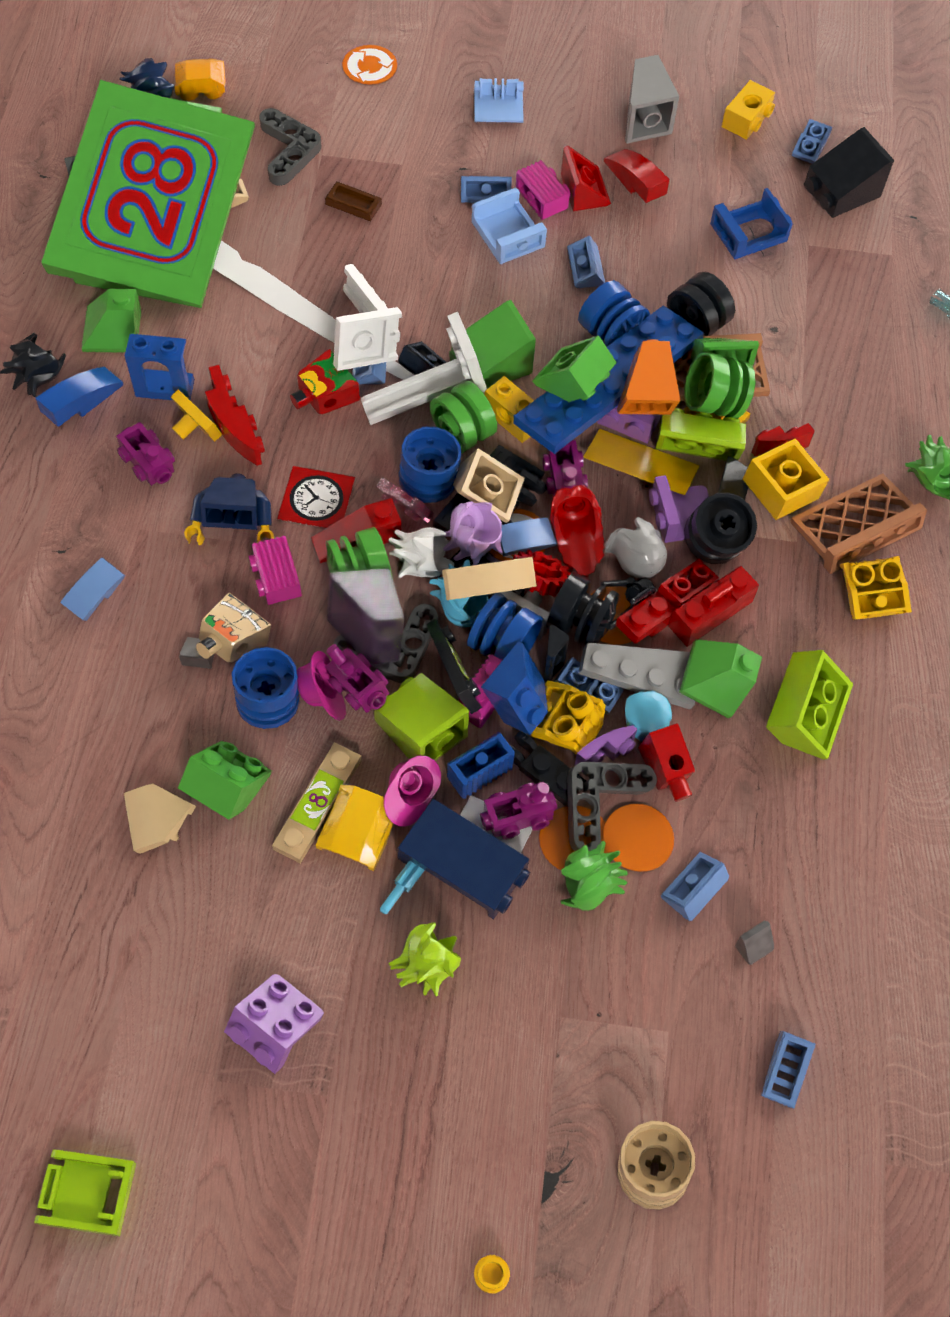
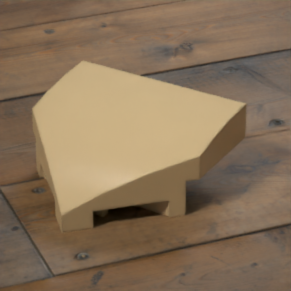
[124,783,196,854]

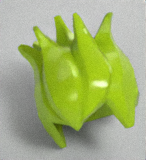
[388,922,461,997]

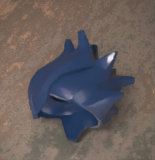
[119,58,175,98]

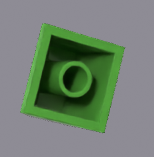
[449,300,536,389]

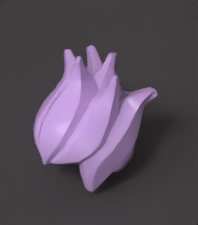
[443,501,503,565]

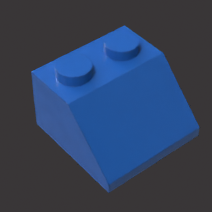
[481,642,548,735]

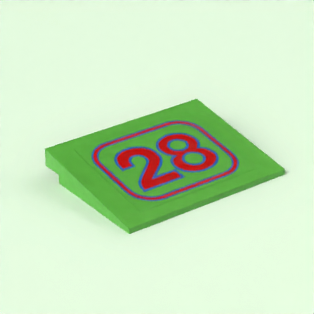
[41,80,255,308]

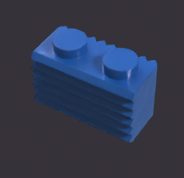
[447,732,515,799]

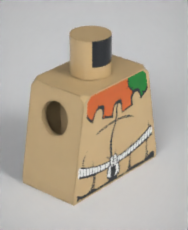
[196,593,271,663]

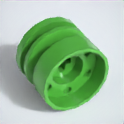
[684,352,756,419]
[326,527,393,600]

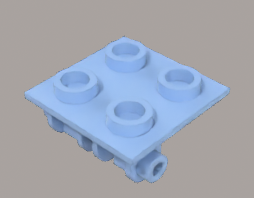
[474,78,524,123]

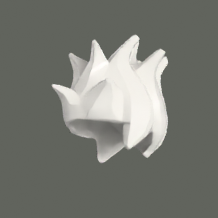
[389,527,454,578]

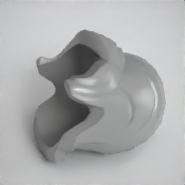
[604,517,667,579]

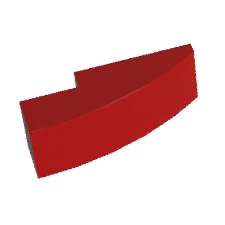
[604,149,670,203]

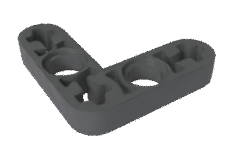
[259,108,322,186]
[334,604,438,683]
[567,762,657,851]

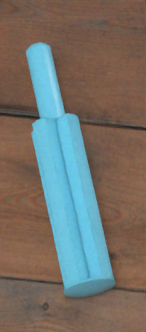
[380,860,425,914]

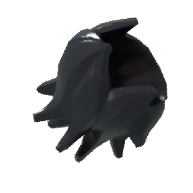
[0,333,66,397]

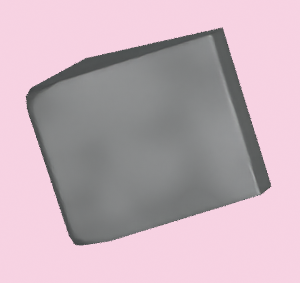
[179,637,214,669]
[735,920,774,965]

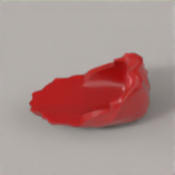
[550,485,605,578]

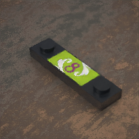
[426,618,482,714]

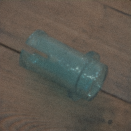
[929,289,950,319]

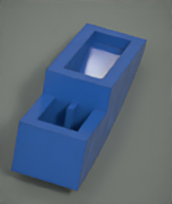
[35,367,123,427]

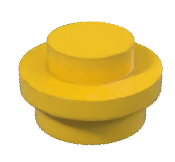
[474,1255,510,1294]

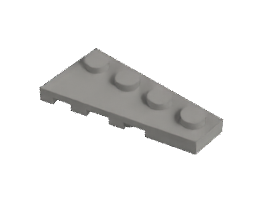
[578,643,695,710]

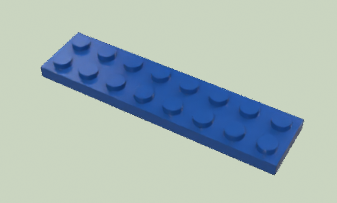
[513,305,704,454]

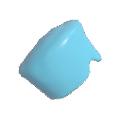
[625,691,672,742]

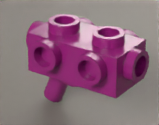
[116,422,175,486]
[542,440,588,496]
[325,644,390,713]
[480,782,557,840]

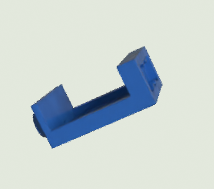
[710,188,793,260]
[125,334,195,400]

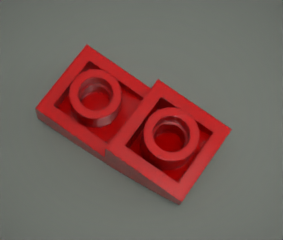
[751,423,815,457]

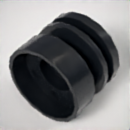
[546,572,620,645]

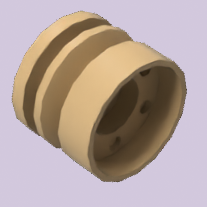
[617,1121,695,1210]

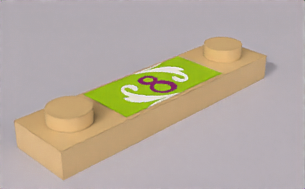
[272,742,362,864]

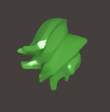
[905,435,950,500]
[560,841,628,911]

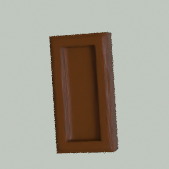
[325,181,382,222]

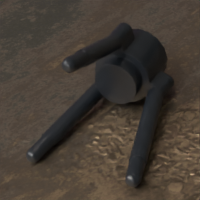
[600,577,656,630]

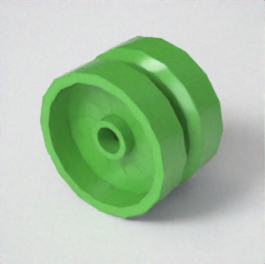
[430,380,497,453]

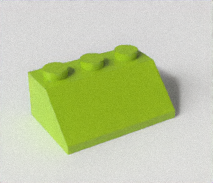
[656,408,746,461]
[766,650,853,759]

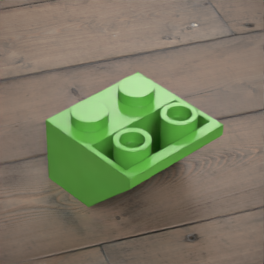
[178,741,272,820]

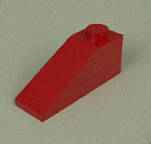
[311,498,401,564]

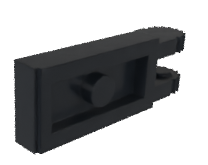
[511,731,587,807]

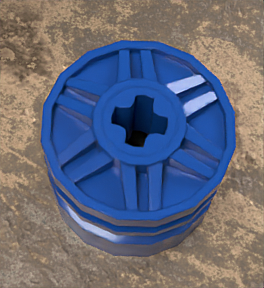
[578,280,650,347]
[399,427,461,503]
[467,593,543,661]
[232,647,300,729]

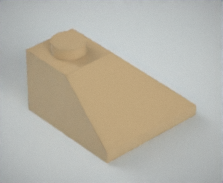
[453,448,525,523]

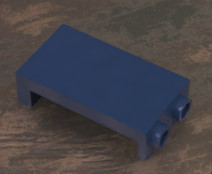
[397,799,531,920]

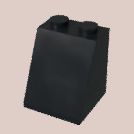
[804,127,894,218]

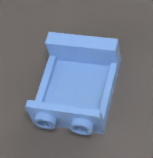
[472,188,547,264]

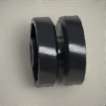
[667,271,736,336]
[684,493,757,564]

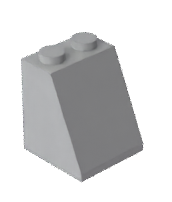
[625,55,679,144]

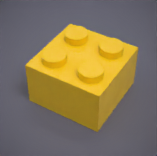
[743,439,830,520]

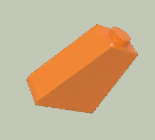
[617,339,680,415]

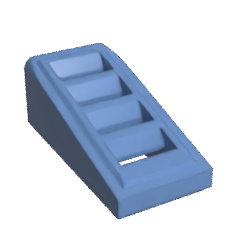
[761,1031,816,1109]

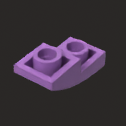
[575,725,637,772]

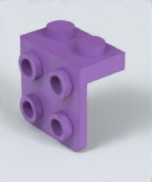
[597,406,662,444]
[649,475,709,543]
[224,974,324,1074]

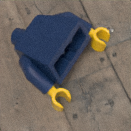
[184,473,274,545]

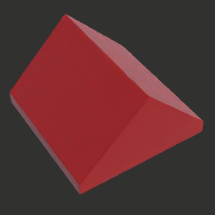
[561,145,611,211]

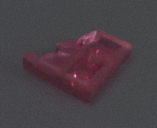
[376,478,434,523]

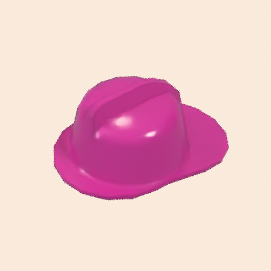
[296,651,346,721]
[384,756,441,826]

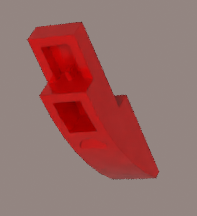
[205,365,265,466]
[615,559,719,644]

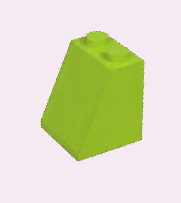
[374,673,469,761]

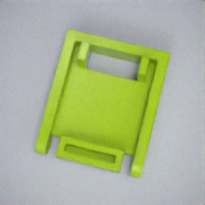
[34,1149,136,1237]

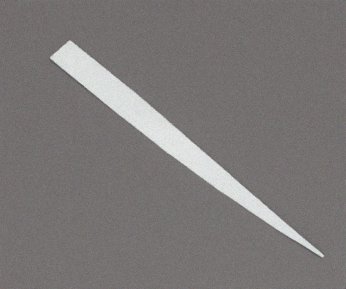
[213,241,415,380]

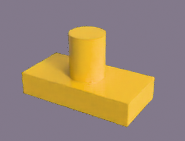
[171,389,222,442]

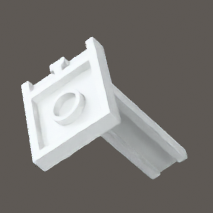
[333,264,402,371]
[361,312,487,425]

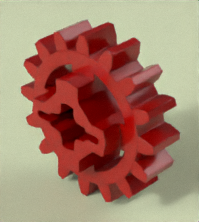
[512,550,571,597]

